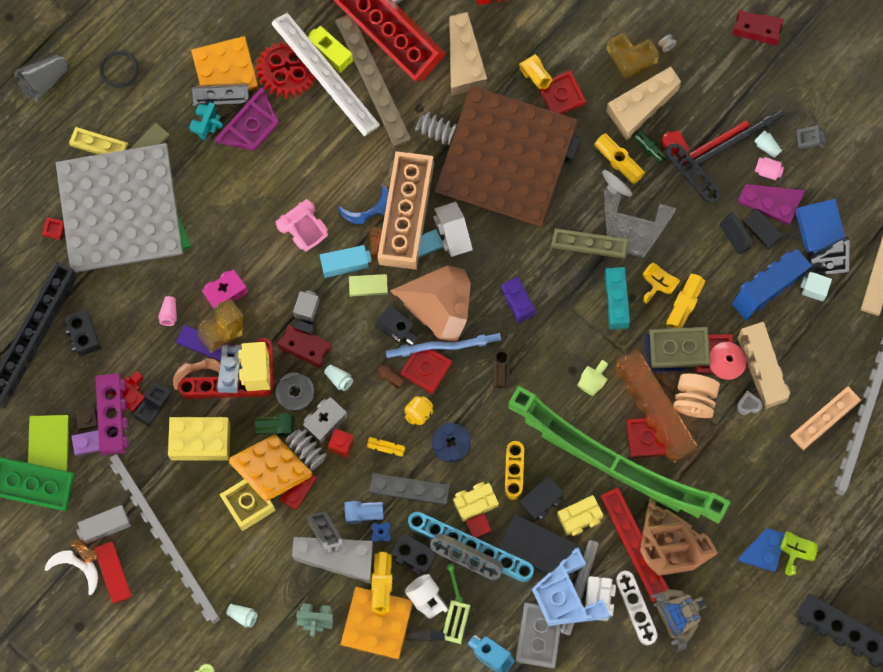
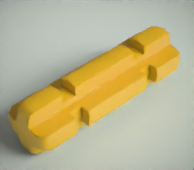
[367,437,405,456]

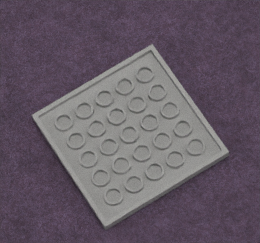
[56,143,183,272]

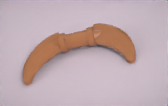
[173,358,221,390]

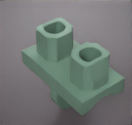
[296,603,333,637]

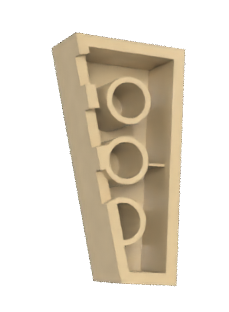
[450,12,487,96]

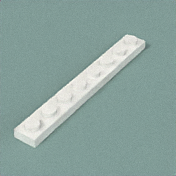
[272,13,380,136]

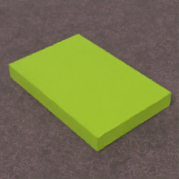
[28,415,69,471]

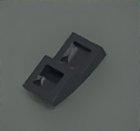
[133,382,171,427]

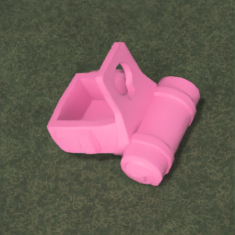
[275,199,328,252]

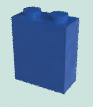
[795,199,845,255]

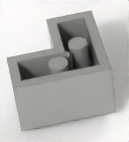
[433,202,473,257]

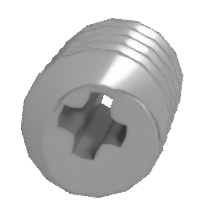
[416,111,457,147]
[285,429,327,471]

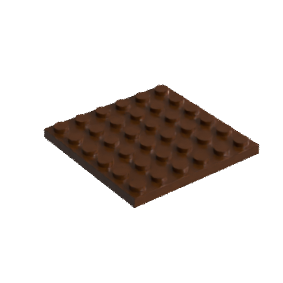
[435,86,578,228]

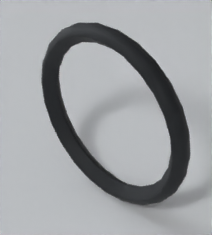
[99,51,138,88]

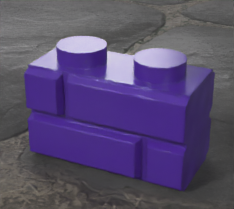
[501,277,536,323]

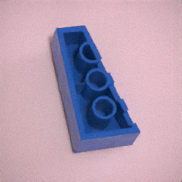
[732,249,812,321]

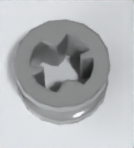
[658,34,677,52]

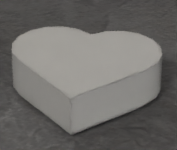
[737,391,763,415]

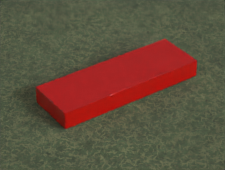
[94,541,132,604]

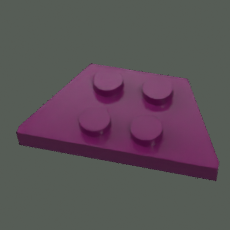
[215,87,279,151]

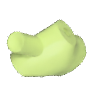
[577,360,608,396]

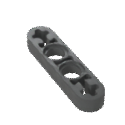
[430,533,503,580]

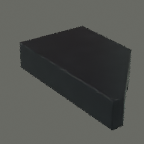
[405,630,445,642]

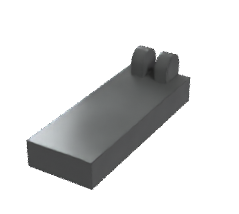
[307,511,342,554]

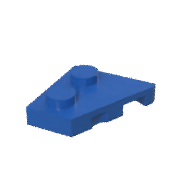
[738,528,785,572]

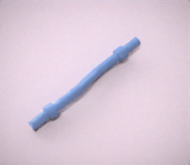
[386,333,501,358]

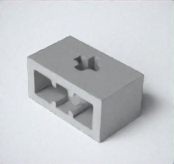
[303,397,348,444]

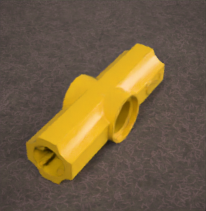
[594,133,645,184]
[666,274,706,329]
[371,552,392,614]

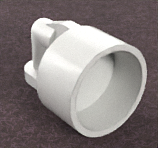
[405,574,448,618]

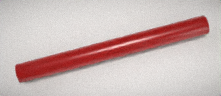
[683,121,750,164]

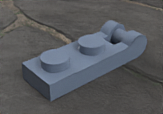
[217,345,242,393]

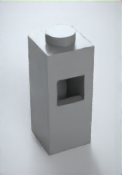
[77,505,131,544]

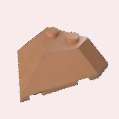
[390,265,471,342]
[640,498,718,576]

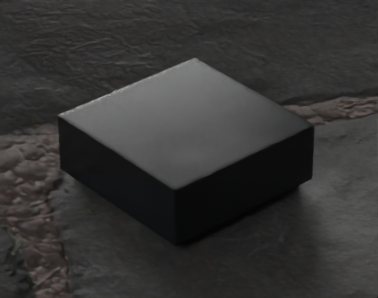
[293,318,317,334]

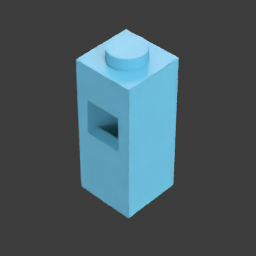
[320,245,372,278]

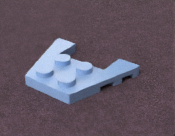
[532,548,611,626]

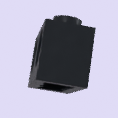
[63,310,102,357]
[391,533,438,576]

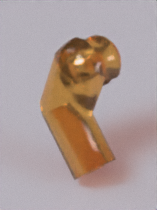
[72,540,97,562]

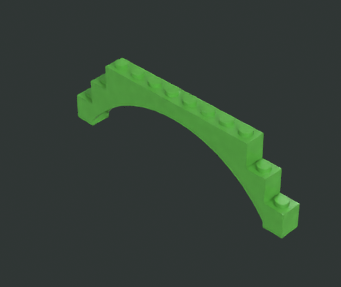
[508,386,731,524]

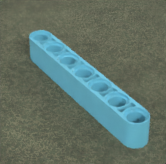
[408,512,534,582]

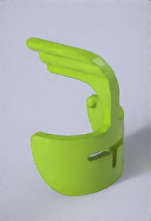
[780,531,818,576]

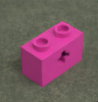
[202,269,248,313]

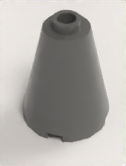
[15,55,68,102]

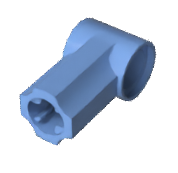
[344,501,383,524]

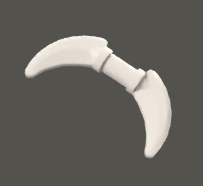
[45,551,98,595]

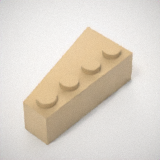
[606,67,681,141]
[737,321,790,409]

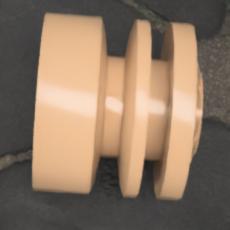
[673,374,720,418]

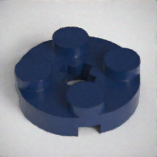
[432,423,470,463]

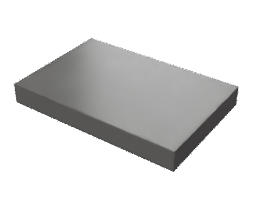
[515,603,561,669]

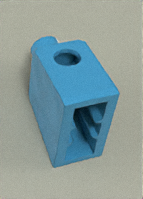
[468,635,515,672]

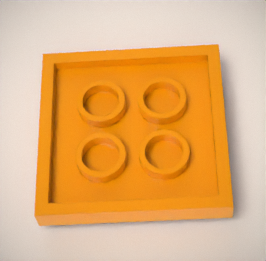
[191,36,259,91]
[229,434,312,501]
[341,587,413,660]

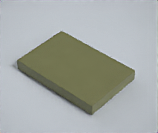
[649,327,710,369]

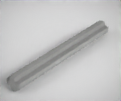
[561,540,599,635]

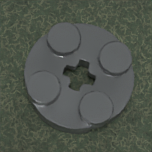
[276,372,315,412]

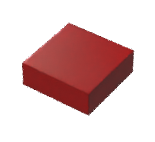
[42,217,65,241]
[466,513,491,538]

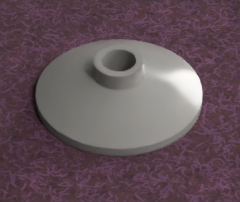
[602,170,632,197]

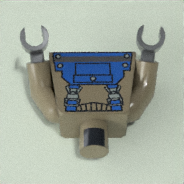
[651,589,706,652]

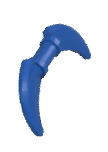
[338,186,389,224]

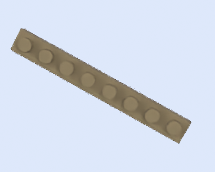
[335,15,411,149]

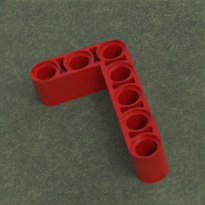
[178,338,274,399]

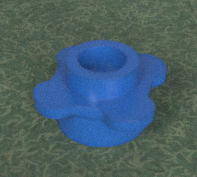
[371,522,391,542]

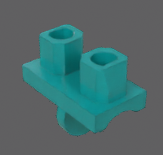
[190,102,223,140]

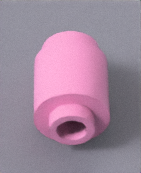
[755,157,784,180]

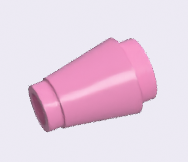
[158,296,177,326]

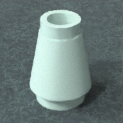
[754,131,782,158]
[324,365,353,391]
[226,604,258,627]

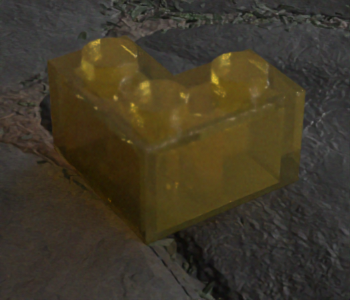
[607,32,659,79]
[198,299,244,353]

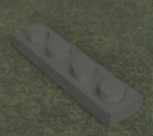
[369,473,450,506]

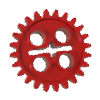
[256,41,316,99]

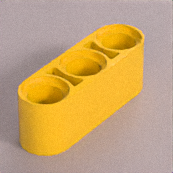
[505,441,524,500]

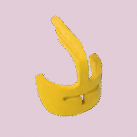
[643,263,680,304]

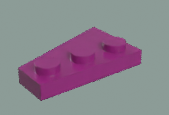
[737,184,805,225]

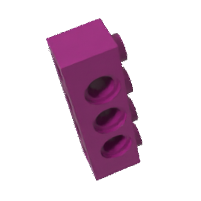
[96,374,129,456]

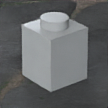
[293,291,320,322]

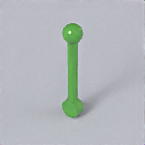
[447,564,463,603]

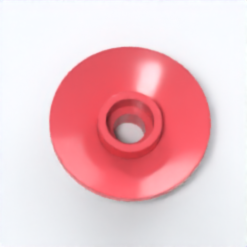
[709,342,747,380]

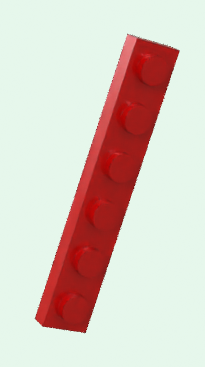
[600,488,668,603]

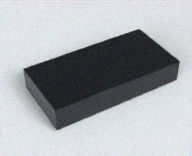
[742,209,783,249]

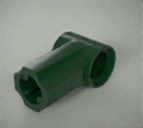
[255,414,294,436]

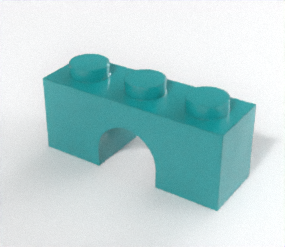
[604,267,630,330]

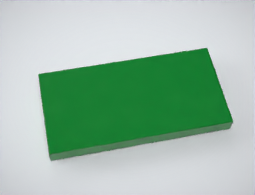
[0,457,75,511]

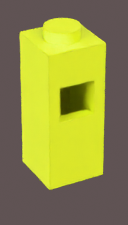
[308,26,353,73]

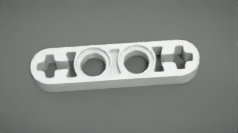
[616,571,657,645]

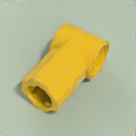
[519,55,552,89]

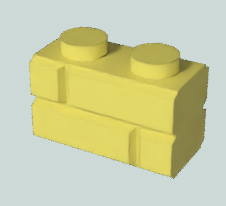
[453,482,499,523]
[557,495,603,536]

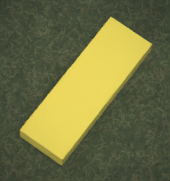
[69,127,129,155]

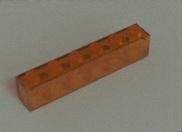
[616,350,698,464]

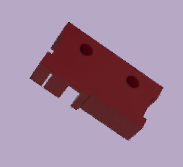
[732,10,784,46]
[277,325,332,369]

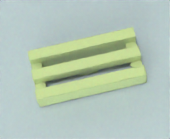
[443,600,471,644]

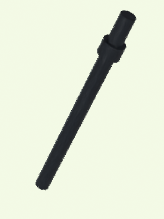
[686,110,785,170]

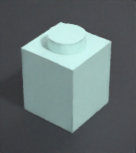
[800,272,832,301]

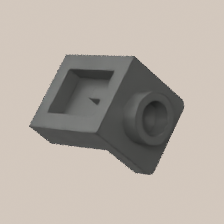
[796,125,827,149]

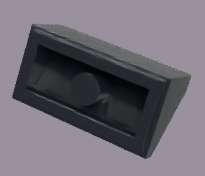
[719,212,753,254]

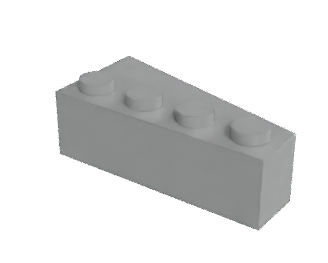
[292,537,374,584]

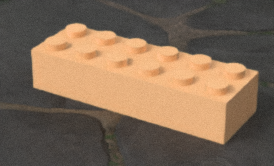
[378,152,434,270]

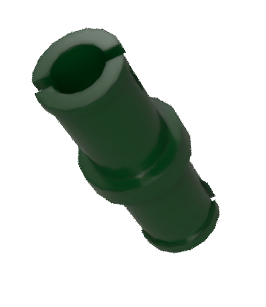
[634,130,667,164]

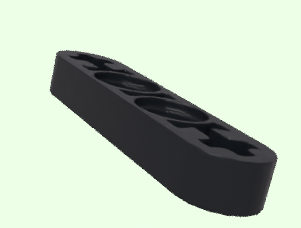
[665,143,721,203]

